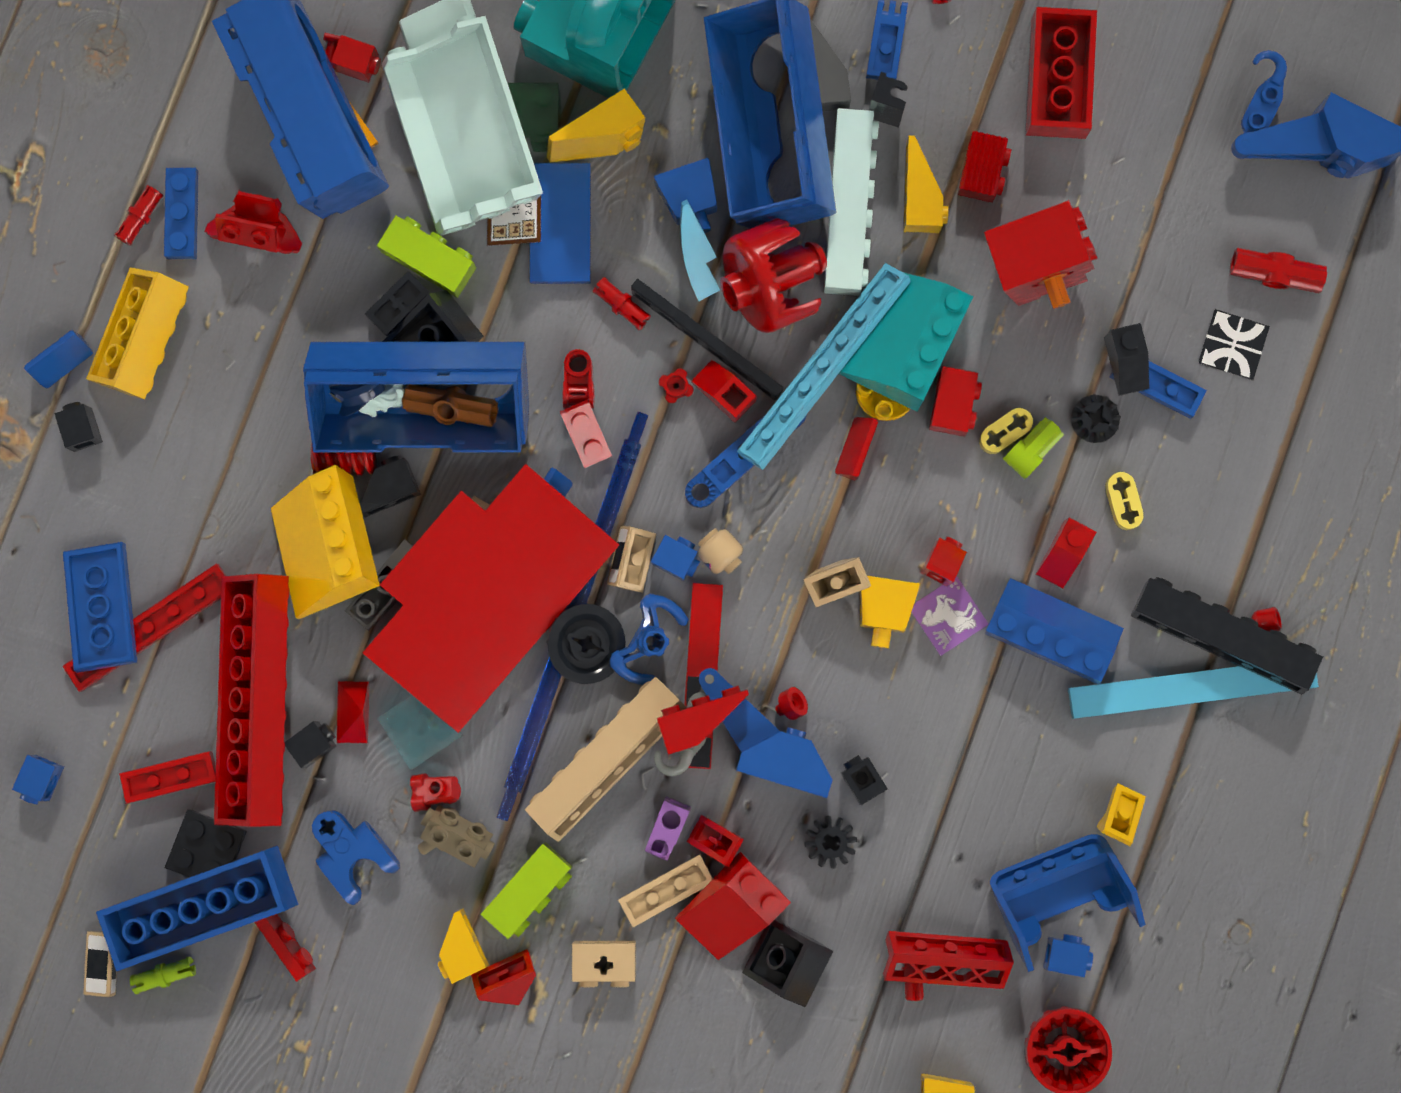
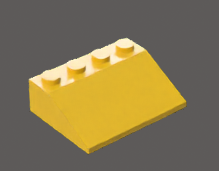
[271,465,380,619]

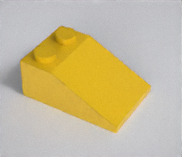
[547,88,646,162]

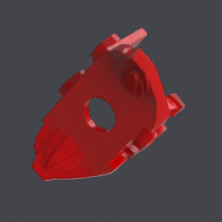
[204,190,303,254]

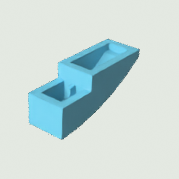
[680,199,720,301]

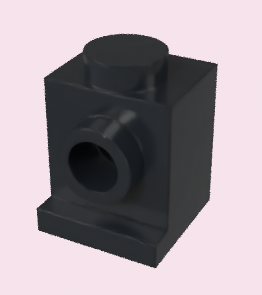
[841,755,888,805]

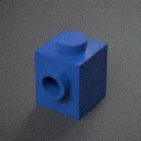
[651,535,700,581]
[1043,934,1093,978]

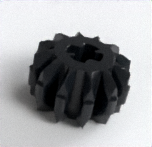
[804,815,857,869]

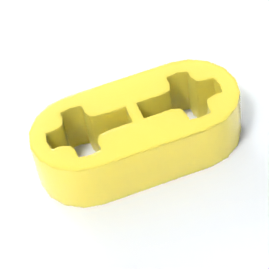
[979,408,1033,454]
[1105,472,1144,530]

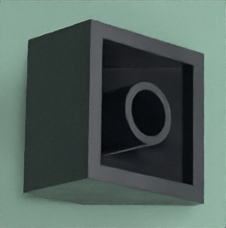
[742,919,833,1007]

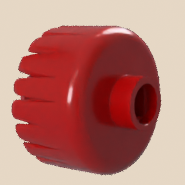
[720,218,827,333]

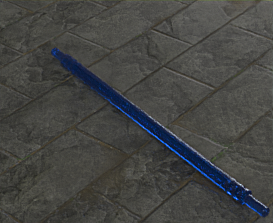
[496,412,648,821]

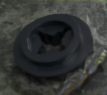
[1071,394,1121,443]

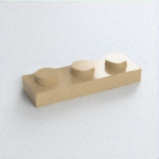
[618,854,713,927]

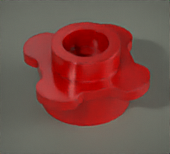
[659,368,694,404]

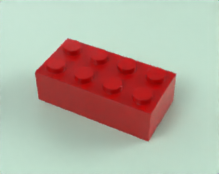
[1026,7,1097,139]

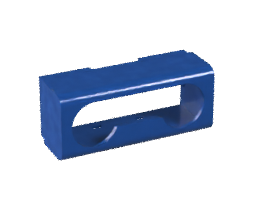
[212,0,389,219]
[704,0,837,229]
[303,342,529,452]

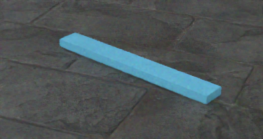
[737,263,911,470]
[1068,666,1319,719]

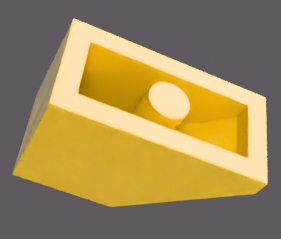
[438,908,489,984]

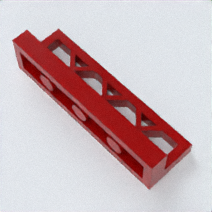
[883,931,1014,989]

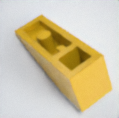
[903,135,948,233]

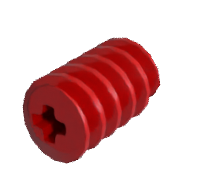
[310,443,377,476]

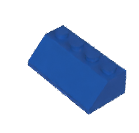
[985,578,1124,685]

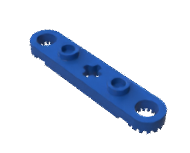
[685,414,807,508]

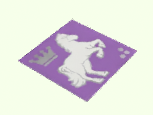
[912,576,989,656]

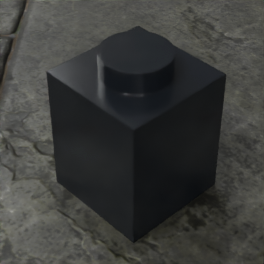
[54,402,103,452]
[285,721,336,768]

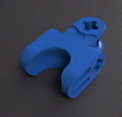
[312,810,400,905]

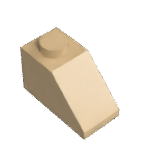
[803,557,871,607]

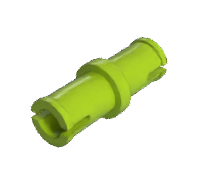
[129,956,196,994]

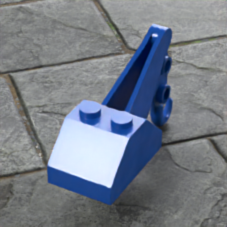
[1231,50,1401,179]

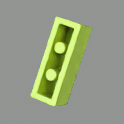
[377,215,476,298]
[480,842,573,939]

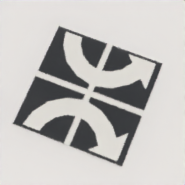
[1198,309,1270,380]

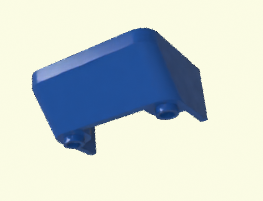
[990,834,1146,972]

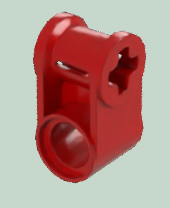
[562,349,595,409]

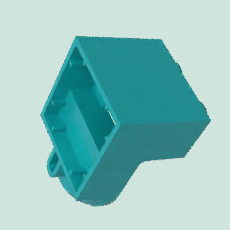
[513,0,675,98]

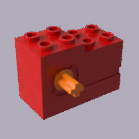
[984,200,1098,309]

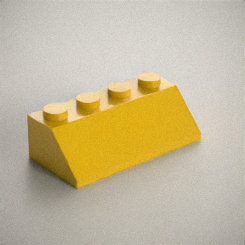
[86,267,189,399]

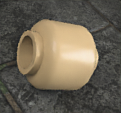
[698,528,743,574]

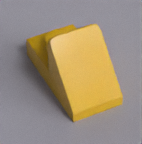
[1097,783,1146,846]

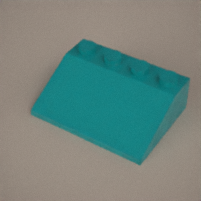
[839,272,974,412]

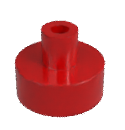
[775,687,808,720]

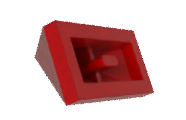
[336,681,369,743]
[687,815,744,867]
[471,949,536,1006]

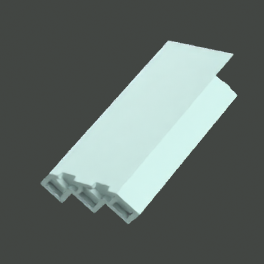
[382,0,543,236]

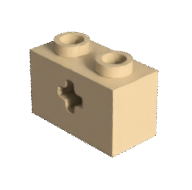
[572,941,636,987]

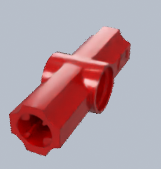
[1229,248,1328,293]

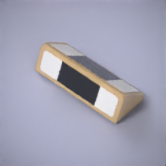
[607,526,656,593]
[83,931,117,997]

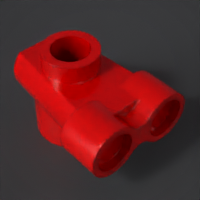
[410,773,461,812]

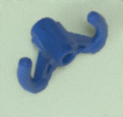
[610,594,689,685]

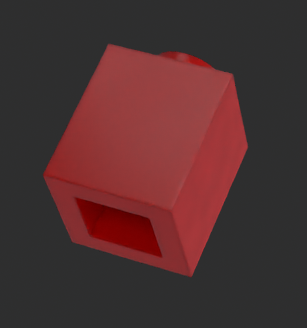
[331,35,381,83]

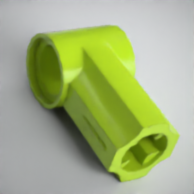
[1003,417,1064,479]

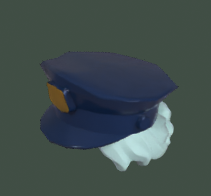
[329,375,405,417]

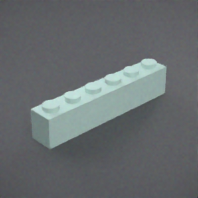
[824,108,879,296]

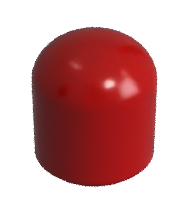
[1251,607,1282,631]

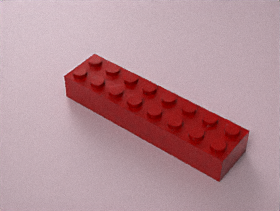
[214,574,290,827]

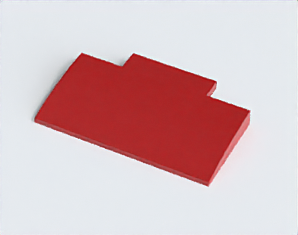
[362,464,619,733]

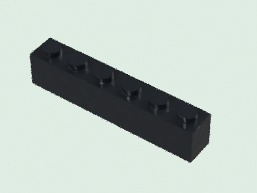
[1131,577,1323,695]

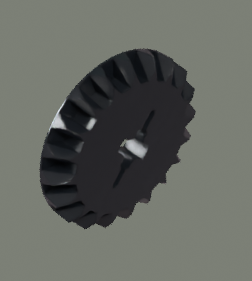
[546,604,626,684]

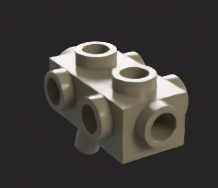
[418,805,495,868]

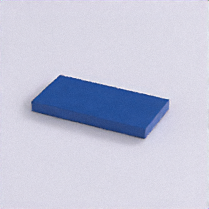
[530,163,591,284]
[63,542,137,673]

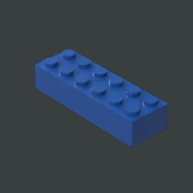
[96,845,299,971]

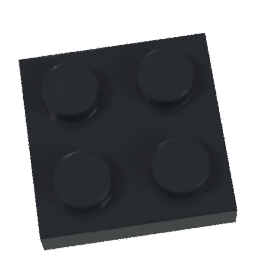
[164,809,247,878]

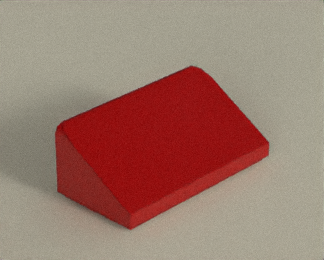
[835,417,878,481]

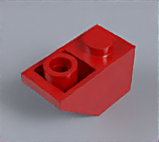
[691,360,757,423]

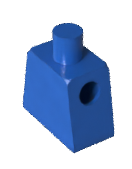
[654,158,717,233]

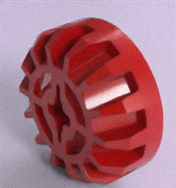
[1024,1006,1112,1093]

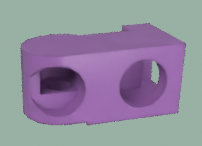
[645,796,691,861]

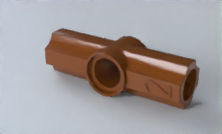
[402,384,498,427]

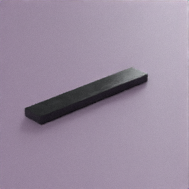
[631,278,784,400]

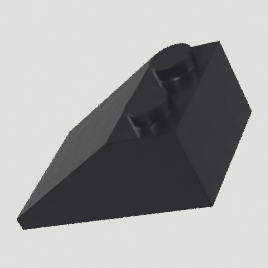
[382,290,484,389]

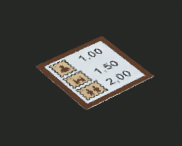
[487,196,541,246]

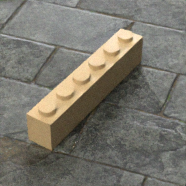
[525,676,687,842]

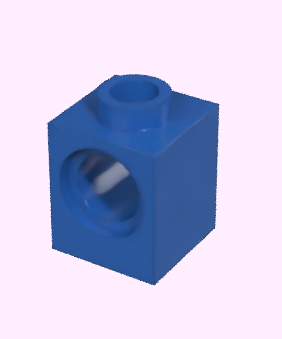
[12,755,65,805]

